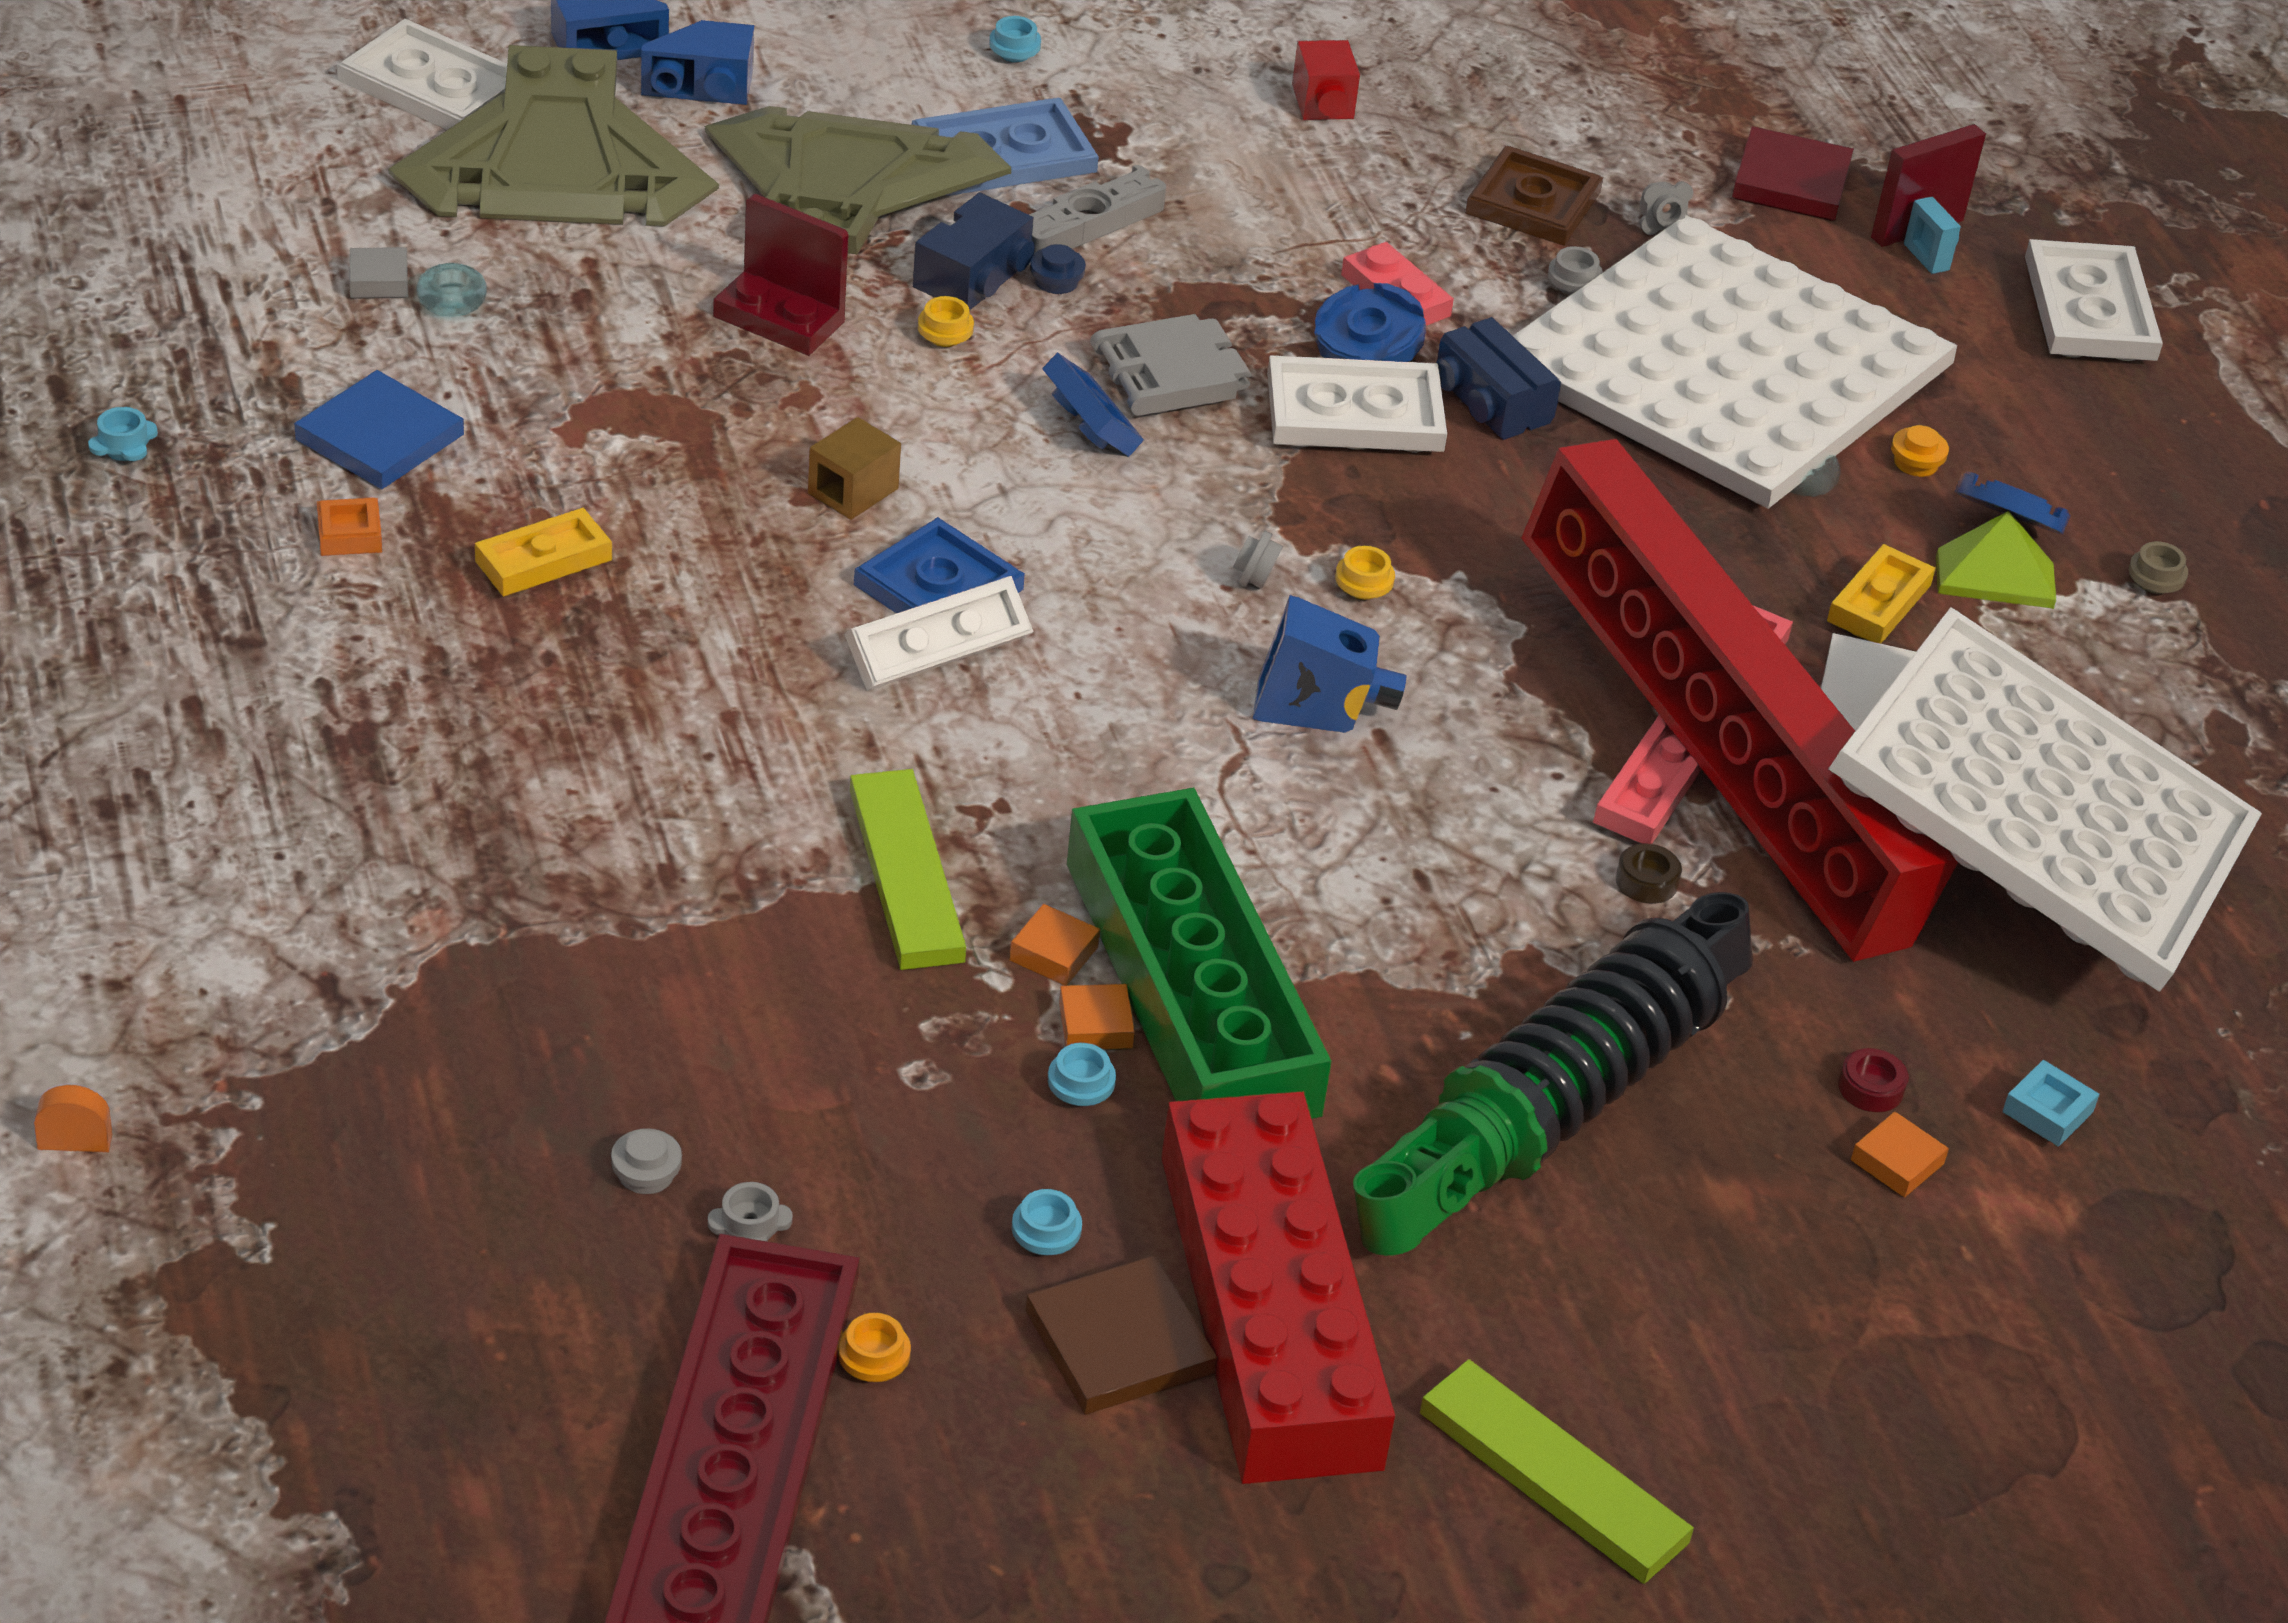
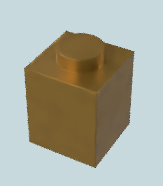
[808,417,901,520]

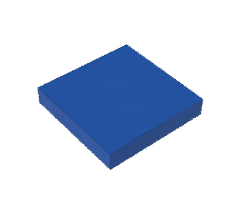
[294,370,464,489]
[854,517,1025,614]

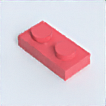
[1341,242,1454,326]

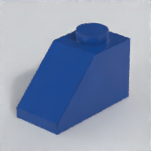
[551,0,669,60]

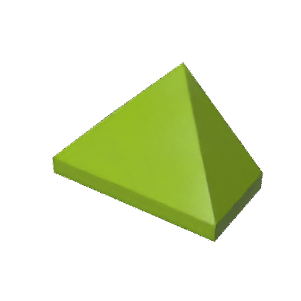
[1936,511,2056,609]

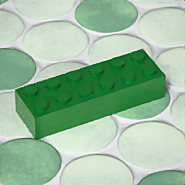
[1066,787,1332,1119]

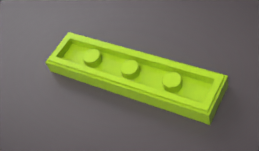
[850,768,966,970]
[1420,1359,1694,1584]

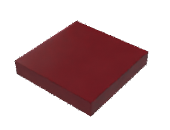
[1871,124,1986,247]
[1732,126,1854,221]

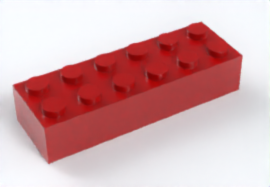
[1161,1091,1395,1484]

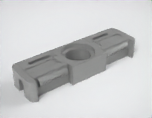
[1029,165,1166,253]

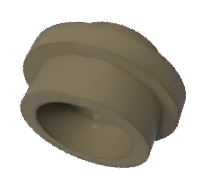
[2129,541,2188,594]

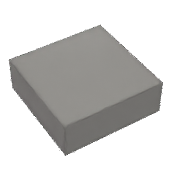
[350,247,408,298]

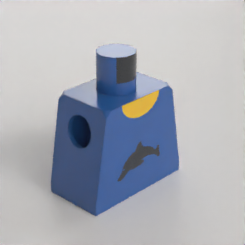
[1253,595,1407,733]

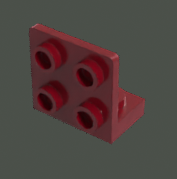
[713,194,849,356]

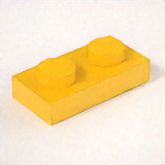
[475,507,612,597]
[1827,544,1936,644]

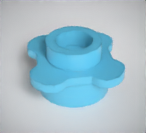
[88,407,158,461]

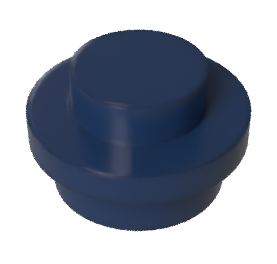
[1030,244,1086,294]

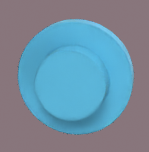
[989,16,1041,62]
[1048,1043,1116,1106]
[1012,1189,1082,1255]

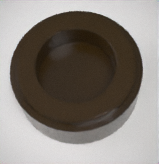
[1616,843,1682,904]

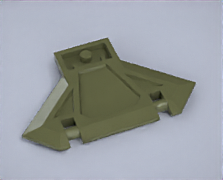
[388,45,719,226]
[704,106,1012,255]

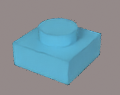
[1904,197,1961,274]
[2002,1060,2100,1147]

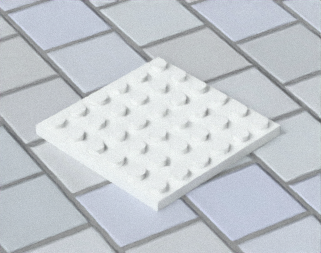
[1513,215,1957,509]
[1829,607,2262,992]

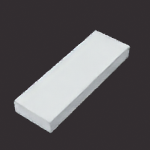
[844,576,1033,691]

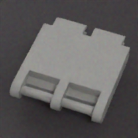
[1090,314,1252,416]

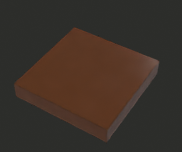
[1465,145,1604,246]
[1025,1255,1217,1415]

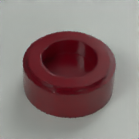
[1838,1048,1909,1112]

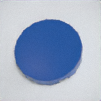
[1314,283,1426,362]
[1954,471,2071,534]

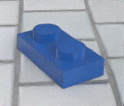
[1042,352,1144,456]

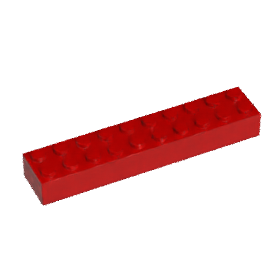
[1521,439,1958,962]

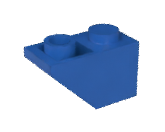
[641,20,755,105]

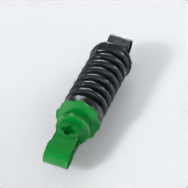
[1353,892,1753,1256]

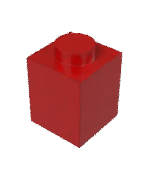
[1292,40,1360,120]

